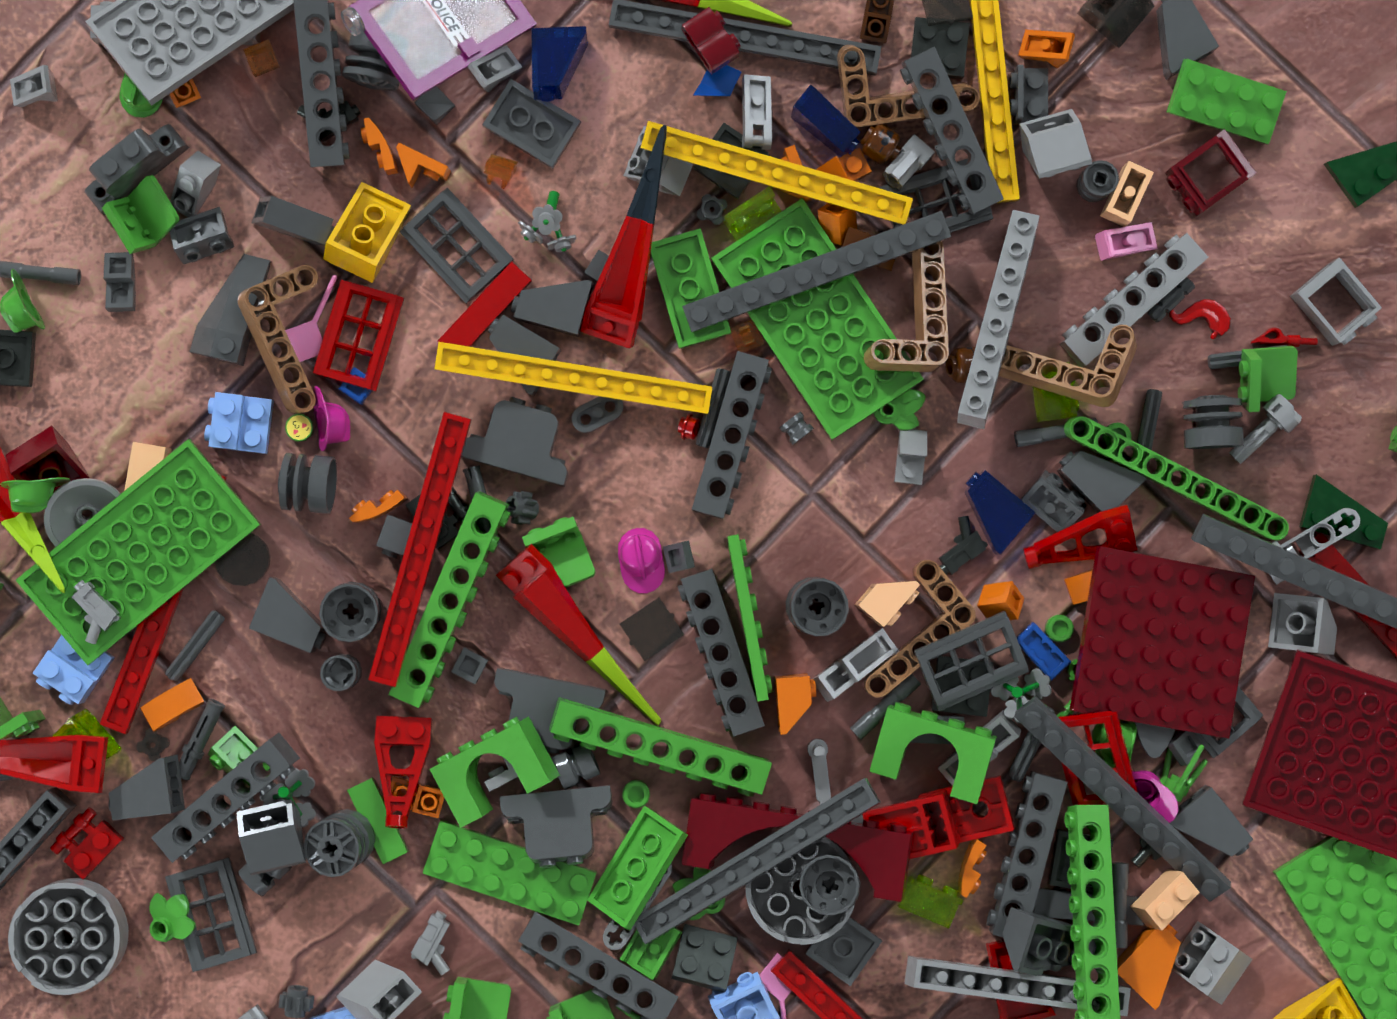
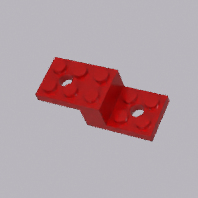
[862,775,1015,859]

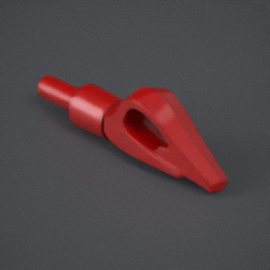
[1251,327,1318,347]

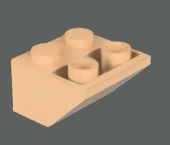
[854,581,920,627]

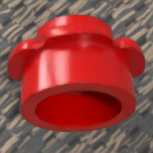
[678,413,700,440]

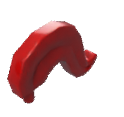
[1169,299,1231,339]

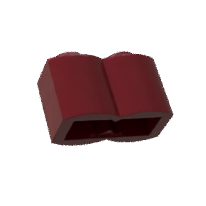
[681,7,741,75]

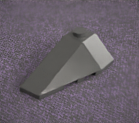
[190,254,271,366]
[1002,907,1096,976]

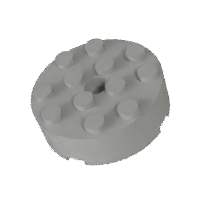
[745,837,855,945]
[8,878,129,995]

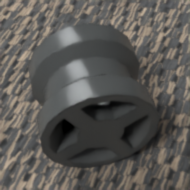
[780,411,814,445]

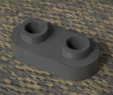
[572,396,624,433]

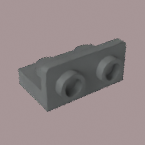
[1009,65,1048,124]
[170,207,234,264]
[1020,470,1087,532]

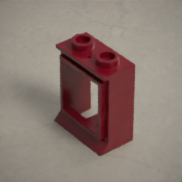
[1165,129,1257,216]

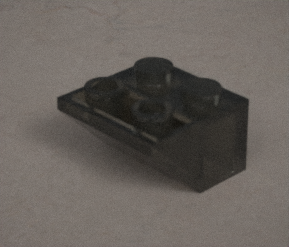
[1078,0,1155,48]

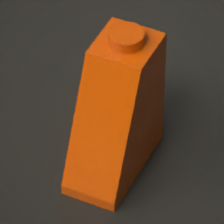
[1117,924,1181,1010]

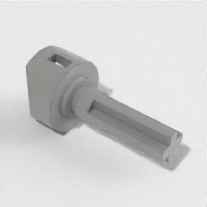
[1229,394,1302,464]

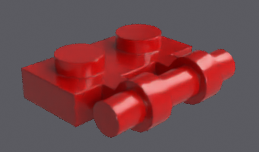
[50,807,124,880]

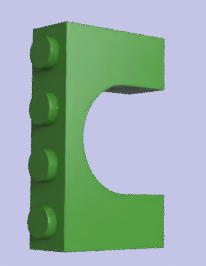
[869,702,997,804]
[430,716,560,828]

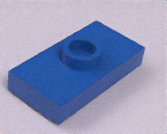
[1016,622,1071,681]

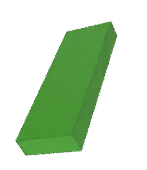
[347,777,409,864]

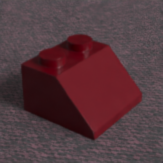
[6,426,89,493]

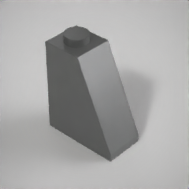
[1156,0,1219,80]
[251,196,334,245]
[511,280,593,337]
[488,315,561,397]
[1057,451,1146,513]
[249,577,326,653]
[108,755,185,820]
[1170,785,1254,857]

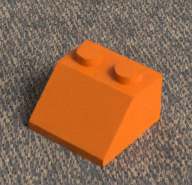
[774,673,816,735]

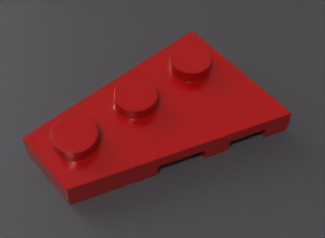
[986,940,1056,1019]

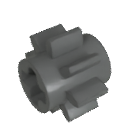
[506,491,539,525]
[278,985,314,1018]

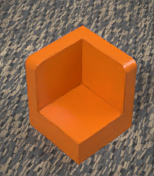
[817,203,857,245]
[977,581,1025,620]

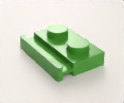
[620,927,682,980]

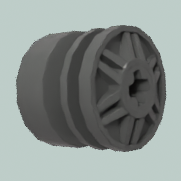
[342,27,408,91]
[1182,395,1244,449]
[278,453,337,514]
[785,577,849,636]
[319,582,382,642]
[303,809,375,877]
[799,855,861,916]

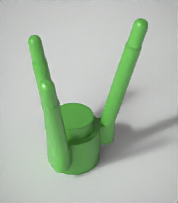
[1160,745,1208,802]

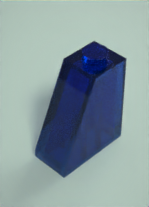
[531,26,588,102]
[791,85,860,157]
[964,470,1036,555]

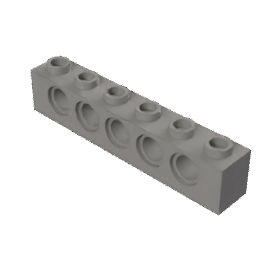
[1060,233,1209,367]

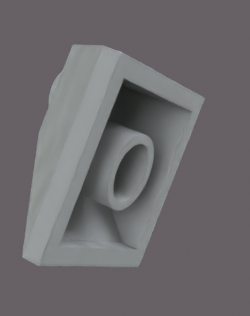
[1268,593,1337,655]

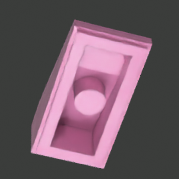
[1095,222,1158,261]

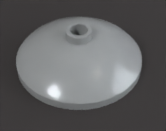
[44,478,121,547]

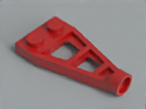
[1023,505,1137,569]
[374,716,432,829]

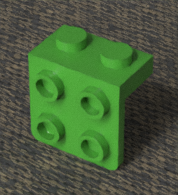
[102,175,179,254]
[1238,346,1298,412]
[522,517,596,588]
[0,697,46,740]
[443,977,511,1019]
[546,989,615,1019]

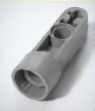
[1268,508,1360,585]

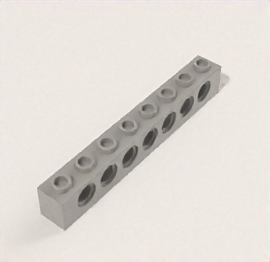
[957,210,1040,429]
[904,956,1131,1016]

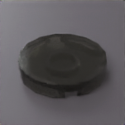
[215,533,271,586]

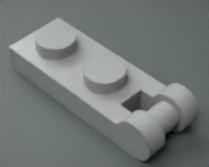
[742,74,772,150]

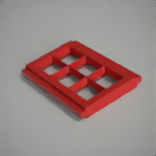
[313,280,404,392]
[1058,711,1138,806]

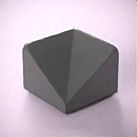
[415,87,455,125]

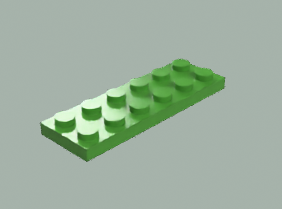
[727,534,773,702]
[423,820,597,926]

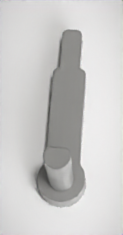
[807,739,831,805]

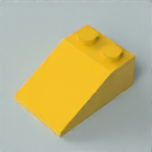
[323,182,411,283]
[1273,978,1363,1019]

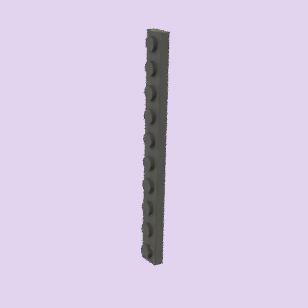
[609,0,882,76]
[682,211,951,333]
[1191,514,1397,629]
[1014,696,1231,902]
[634,778,881,944]

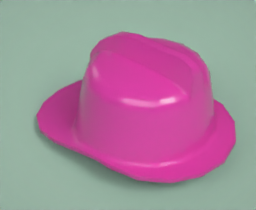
[313,386,350,451]
[618,528,665,593]
[1133,770,1178,823]

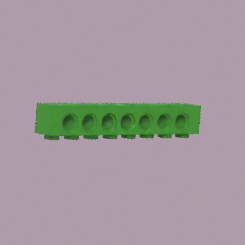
[388,491,511,708]
[549,697,772,797]
[1064,805,1120,1019]

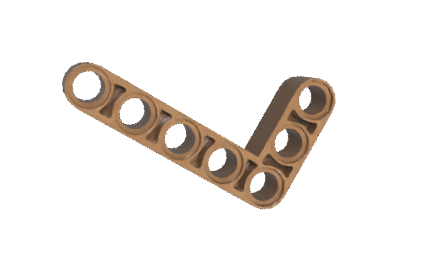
[837,44,980,127]
[864,241,949,372]
[238,265,318,414]
[999,324,1137,407]
[864,560,976,698]

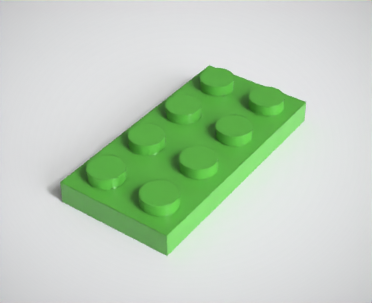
[1166,59,1287,144]
[651,228,731,349]
[587,805,688,930]

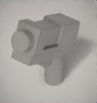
[72,580,120,644]
[411,910,450,976]

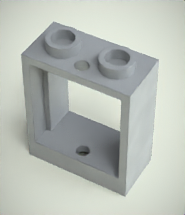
[1290,257,1382,346]

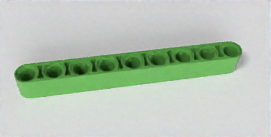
[1064,416,1289,540]

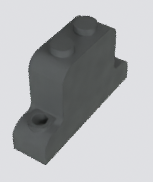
[84,124,189,216]
[461,397,568,487]
[494,667,606,754]
[500,785,613,868]

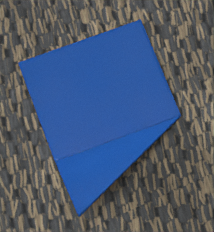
[693,65,741,96]

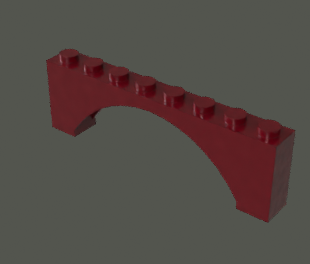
[682,793,913,902]

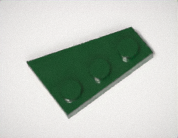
[1324,141,1397,208]
[1299,474,1388,550]

